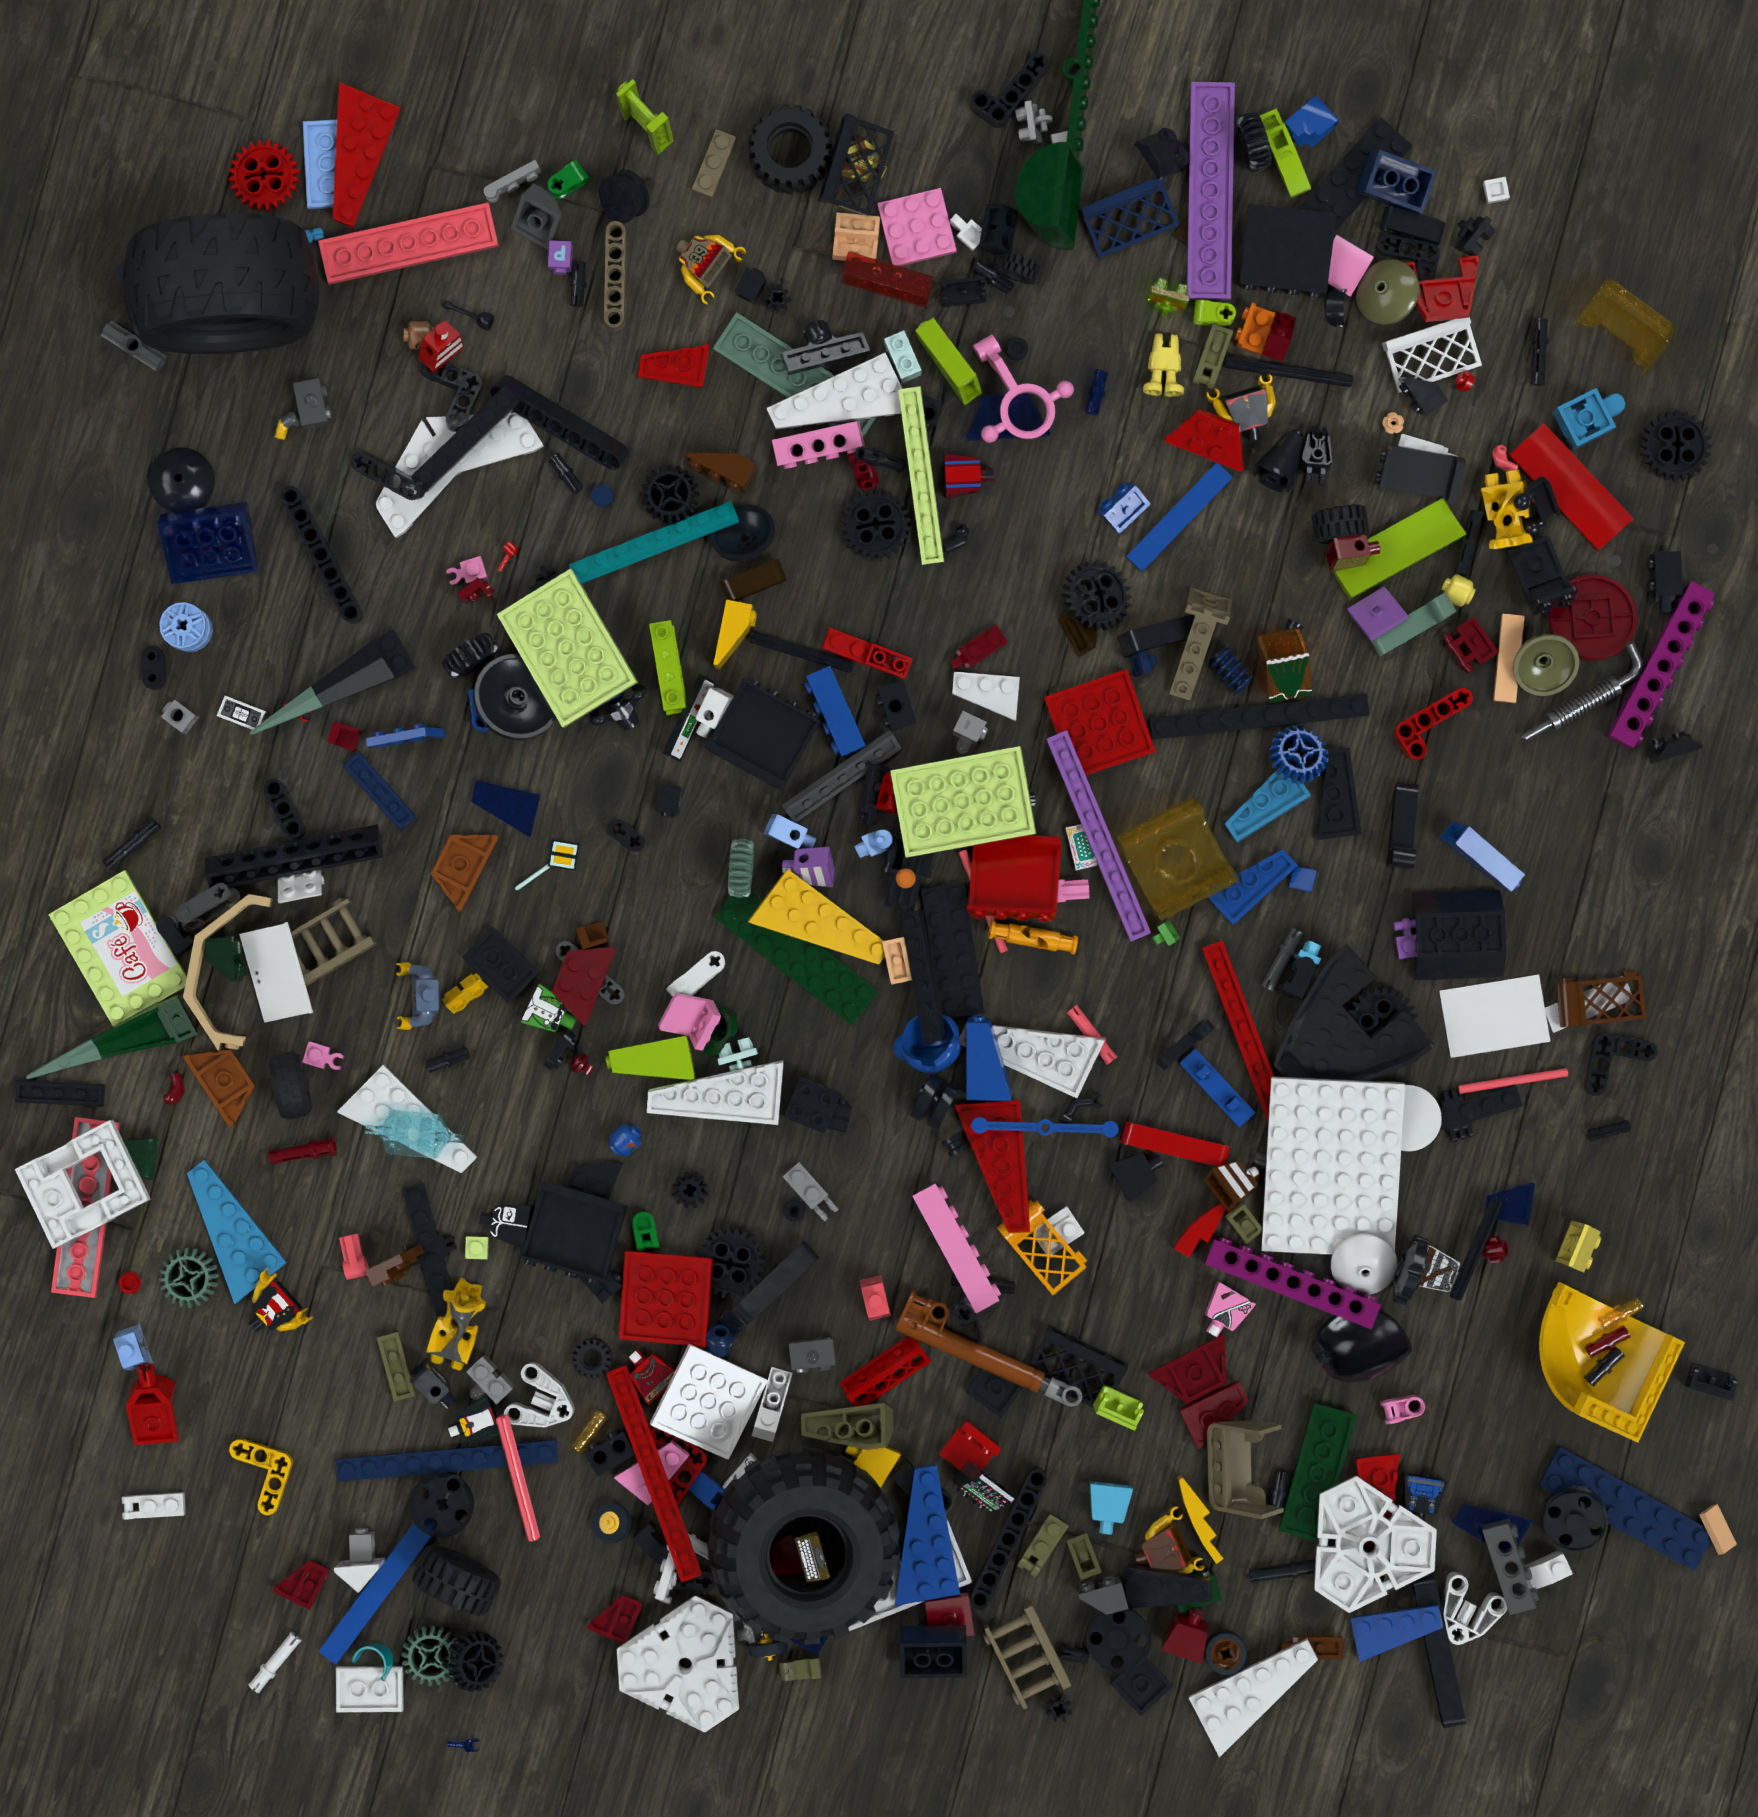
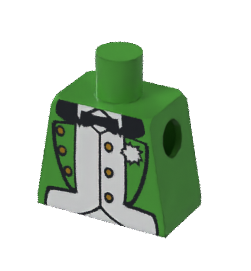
[521,984,577,1032]

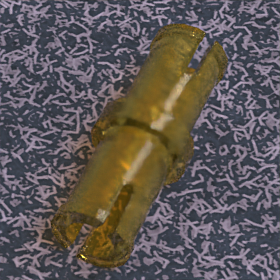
[1598,1297,1644,1330]
[571,1410,608,1454]

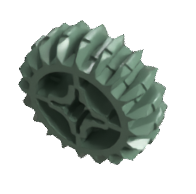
[728,839,754,898]
[158,1248,219,1308]
[401,1625,458,1686]

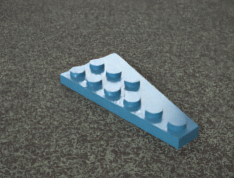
[187,1160,287,1304]

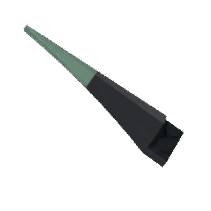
[249,629,416,735]

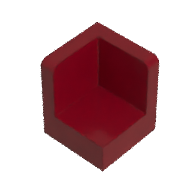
[327,721,362,751]

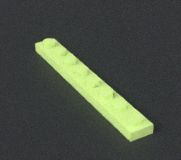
[898,386,944,565]

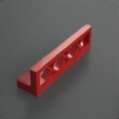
[839,1336,931,1407]

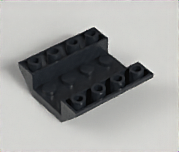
[1411,890,1506,980]

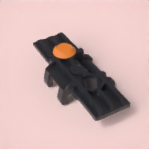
[882,832,936,912]

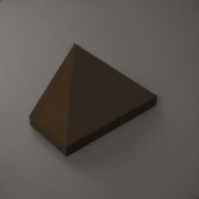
[1059,612,1097,657]

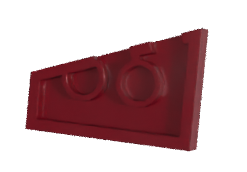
[1179,1380,1249,1449]

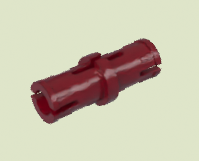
[1584,1325,1631,1358]

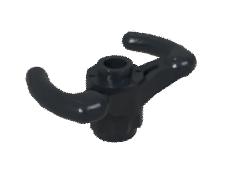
[589,684,646,731]

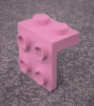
[658,993,721,1051]

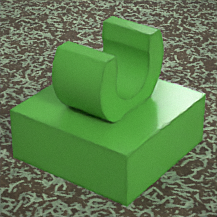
[1153,920,1180,946]

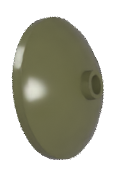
[1356,260,1420,325]
[1513,634,1579,696]

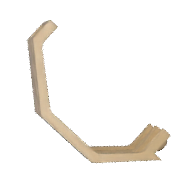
[183,894,273,1051]

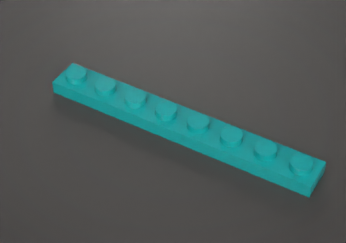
[569,501,739,584]

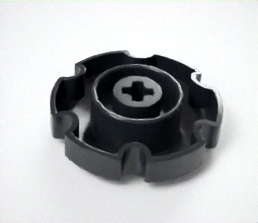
[1393,1235,1428,1306]

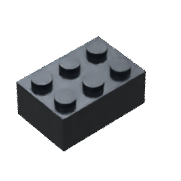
[899,1625,967,1678]

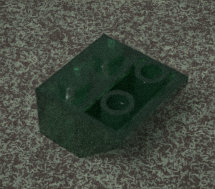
[205,937,246,982]

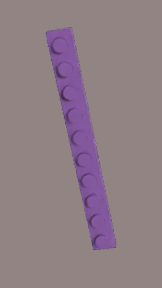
[1046,730,1151,941]

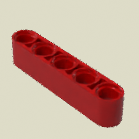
[1121,1122,1230,1166]

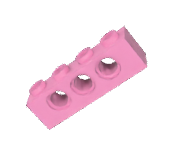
[772,421,865,469]

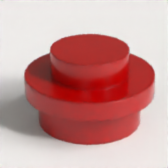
[1455,370,1475,392]
[119,1272,141,1294]

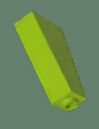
[915,318,982,406]
[606,1036,696,1080]

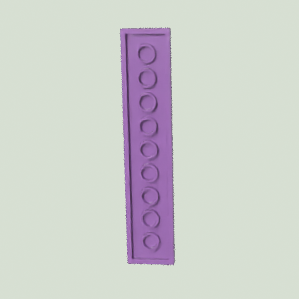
[1187,82,1235,301]

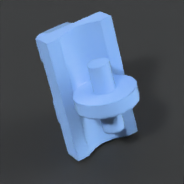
[854,829,893,858]

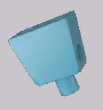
[1089,1481,1133,1535]

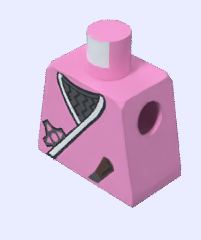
[1205,1281,1256,1337]

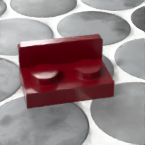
[457,577,495,604]

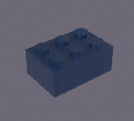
[1356,149,1437,214]

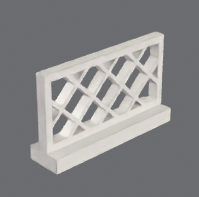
[1382,317,1482,393]

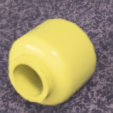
[1441,574,1476,607]

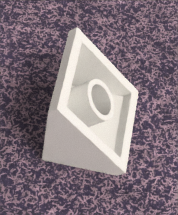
[334,1557,385,1593]

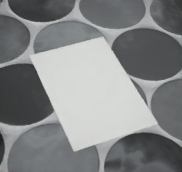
[1439,975,1550,1058]

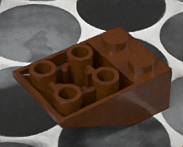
[686,453,758,494]

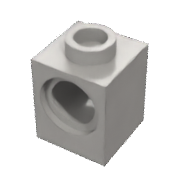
[161,700,199,734]
[349,1528,375,1562]

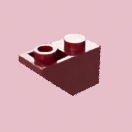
[1262,312,1296,362]

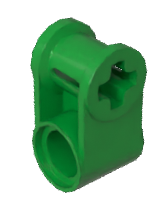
[548,160,590,200]

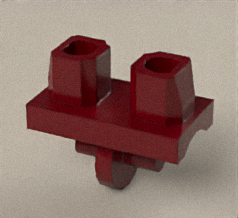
[848,448,879,491]

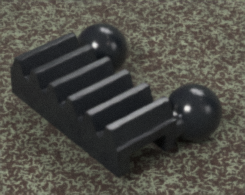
[1513,476,1561,537]

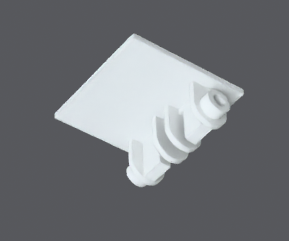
[278,870,325,903]

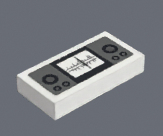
[217,696,267,730]

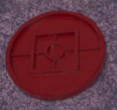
[1548,574,1637,661]

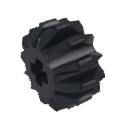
[672,1171,709,1209]

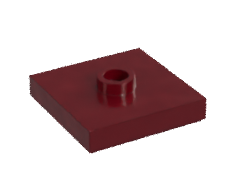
[925,1592,974,1636]

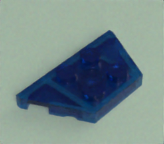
[966,393,1051,441]

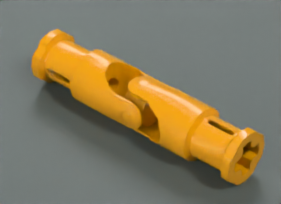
[988,920,1078,954]

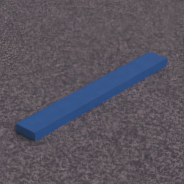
[318,1518,436,1665]

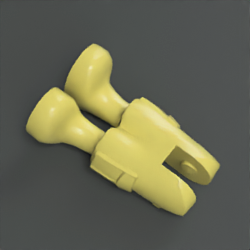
[1143,334,1184,397]

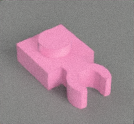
[446,556,488,585]
[302,1041,344,1070]

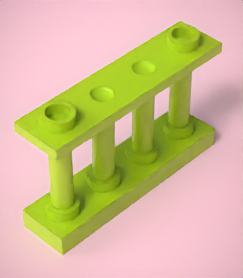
[616,79,674,155]
[649,620,687,716]

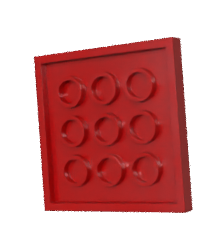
[1044,669,1155,776]
[619,1250,713,1347]

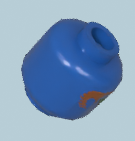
[609,1124,642,1156]

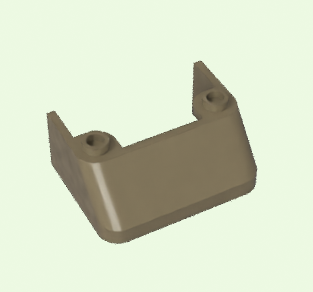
[1207,1420,1284,1519]

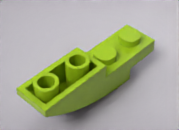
[1260,108,1311,198]

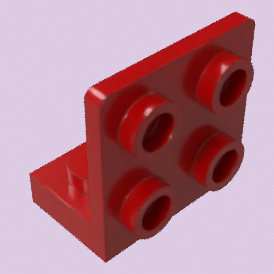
[940,1419,1001,1471]

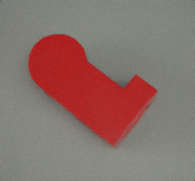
[876,772,898,815]

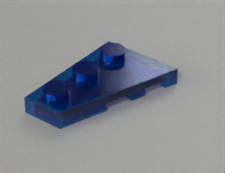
[471,781,541,838]
[1452,1503,1533,1549]

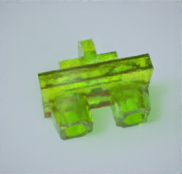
[1148,278,1190,317]

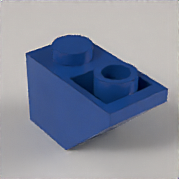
[689,1471,725,1510]

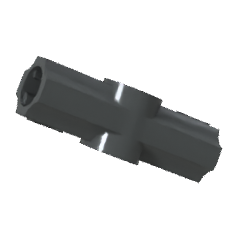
[101,320,167,372]

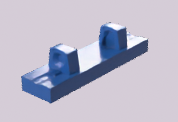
[1179,1048,1255,1128]

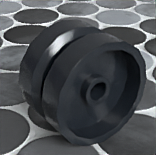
[910,1074,959,1130]

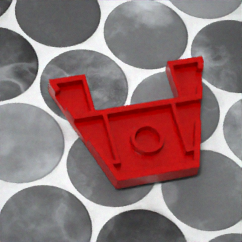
[1405,255,1479,322]

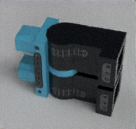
[1277,941,1321,1000]

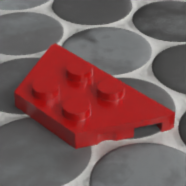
[1164,409,1244,472]

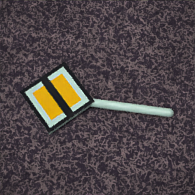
[515,839,580,890]

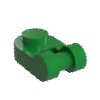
[633,1211,660,1252]

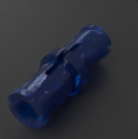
[1085,369,1108,416]

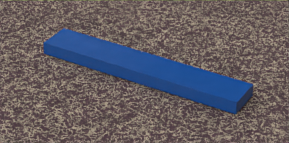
[1126,463,1233,572]

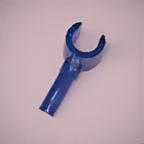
[447,1738,480,1753]

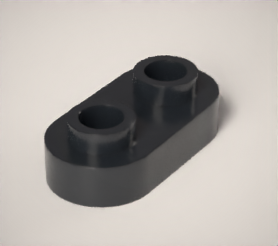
[141,646,166,690]
[543,1030,577,1071]

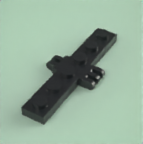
[1439,1085,1523,1143]
[402,1183,457,1317]

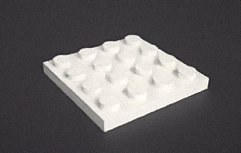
[650,1344,768,1460]

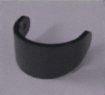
[1325,289,1347,327]

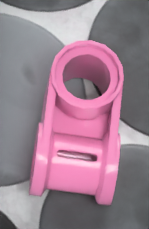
[1380,1394,1425,1424]

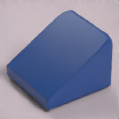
[1289,867,1317,892]

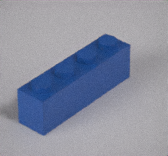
[804,666,866,758]

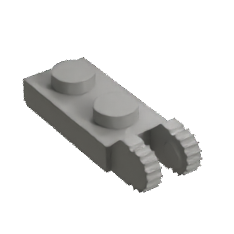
[783,1162,838,1221]

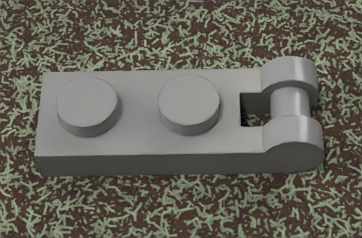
[484,160,541,203]

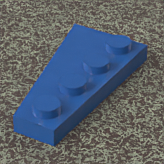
[1203,850,1298,925]
[1351,1604,1443,1662]

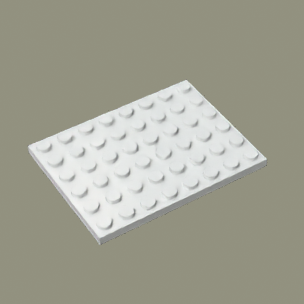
[1261,1077,1405,1254]

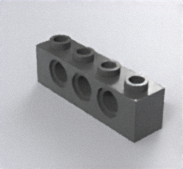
[1482,1518,1539,1615]

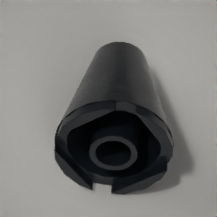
[1252,430,1305,492]

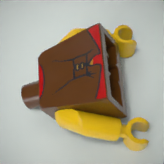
[1135,1507,1205,1574]

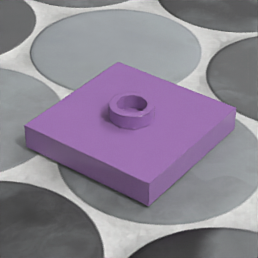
[1347,586,1408,641]

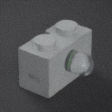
[953,711,988,754]
[467,1354,515,1404]

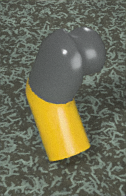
[274,412,301,440]

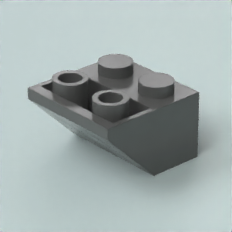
[1076,1574,1128,1615]

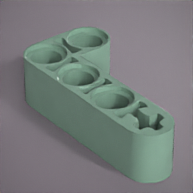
[1371,592,1457,657]

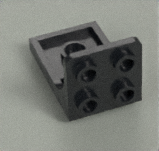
[1507,536,1578,616]

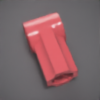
[339,1233,369,1280]

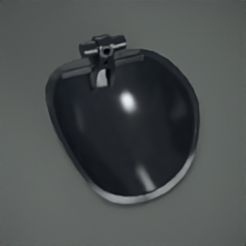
[1312,1306,1412,1383]

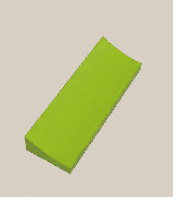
[1333,498,1466,600]

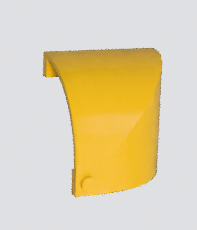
[1539,1282,1685,1443]

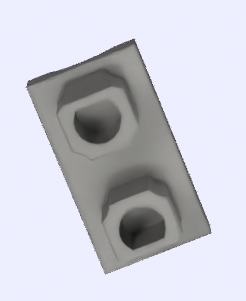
[1015,100,1053,145]

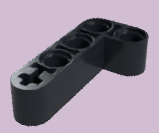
[971,52,1048,128]
[1117,614,1195,658]
[1387,782,1419,870]

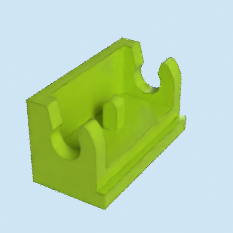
[1093,1385,1144,1431]

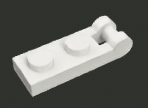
[121,1492,186,1519]

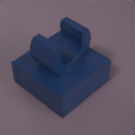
[1130,651,1158,678]

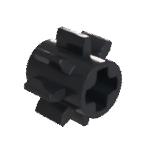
[764,285,792,314]
[1045,1694,1072,1722]

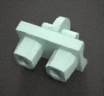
[718,1037,758,1071]

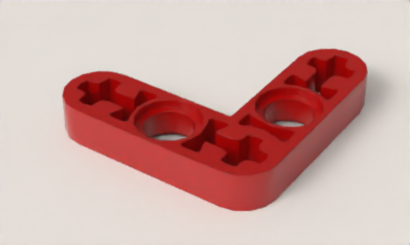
[651,1427,707,1505]

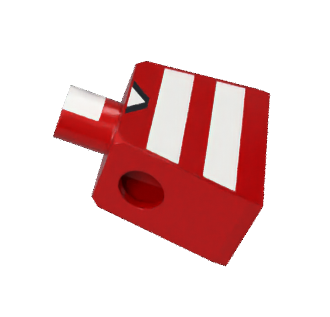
[418,321,464,373]

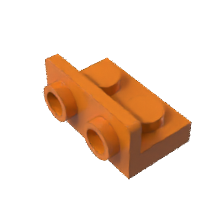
[1234,302,1275,356]

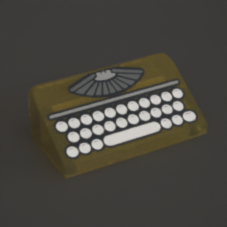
[795,1532,830,1582]

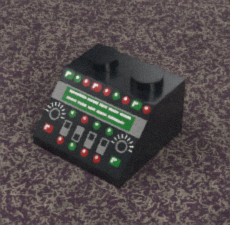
[953,1460,1014,1512]

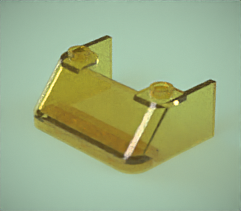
[1573,278,1676,376]

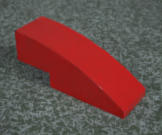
[1172,1203,1226,1258]

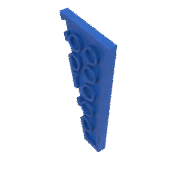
[895,1464,960,1606]

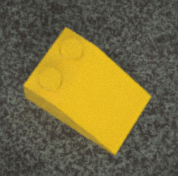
[713,600,757,670]

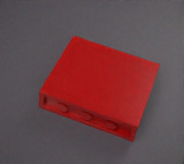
[967,835,1062,922]

